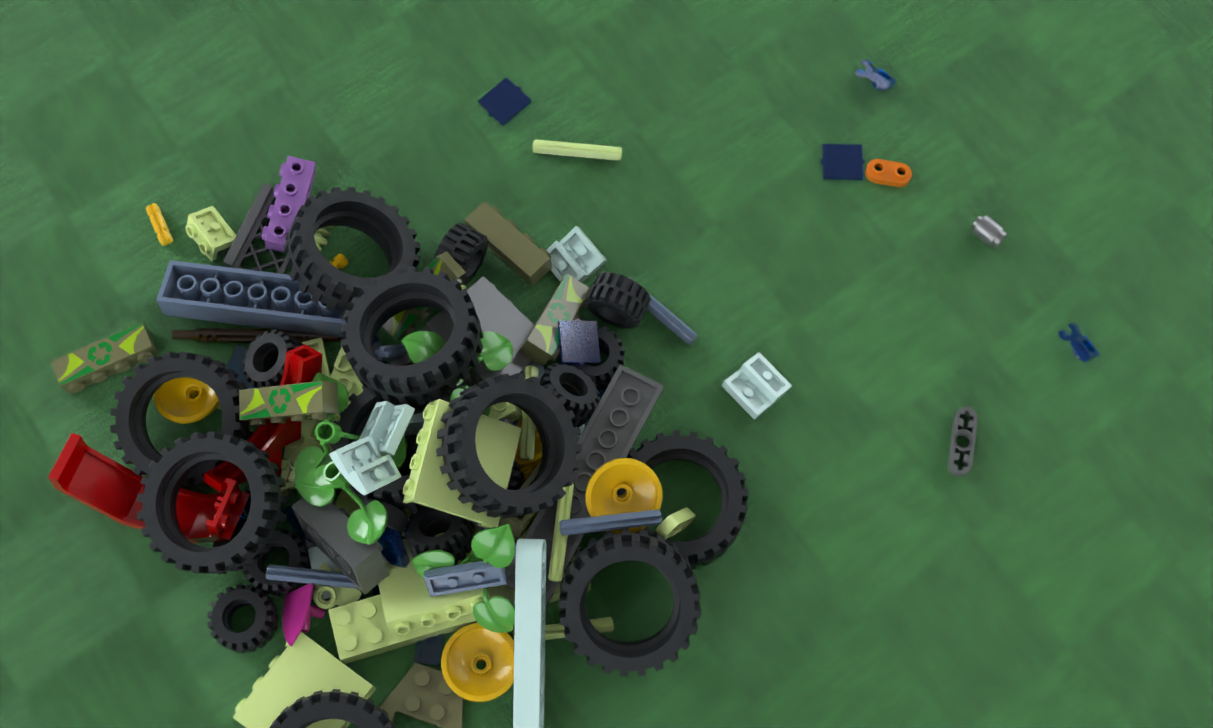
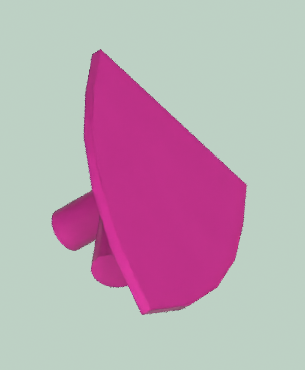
[282,583,325,646]

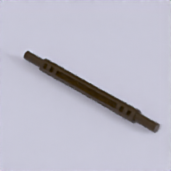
[172,328,340,343]

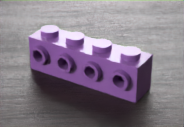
[262,156,316,252]

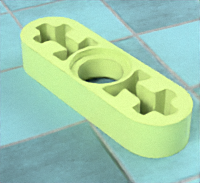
[656,507,696,540]

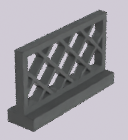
[223,183,287,274]

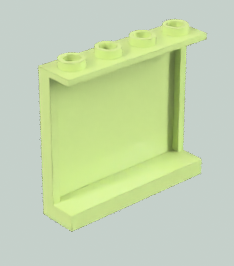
[403,399,522,529]
[379,520,490,637]
[233,632,377,728]

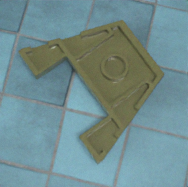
[380,662,464,728]

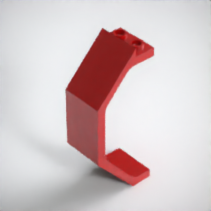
[48,433,250,543]

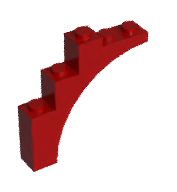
[204,344,322,493]

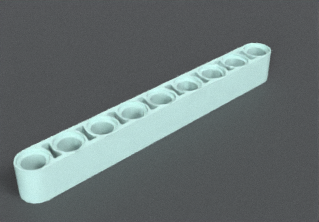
[513,539,547,728]

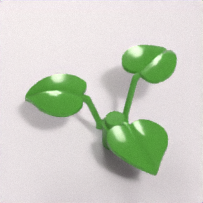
[401,331,513,416]
[294,373,408,488]
[295,434,406,545]
[412,524,515,633]

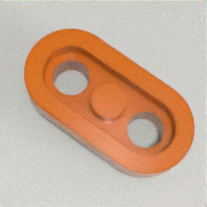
[865,159,912,187]

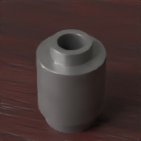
[971,215,1008,248]

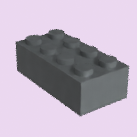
[292,498,389,594]

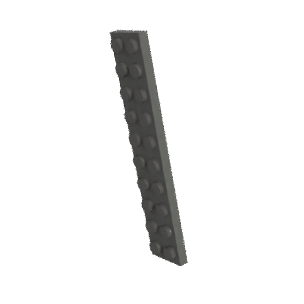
[505,364,664,607]

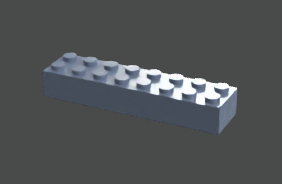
[156,260,347,337]

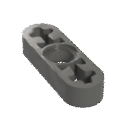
[947,407,978,477]

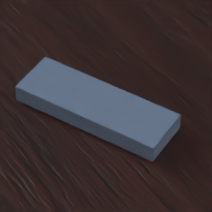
[423,561,508,597]

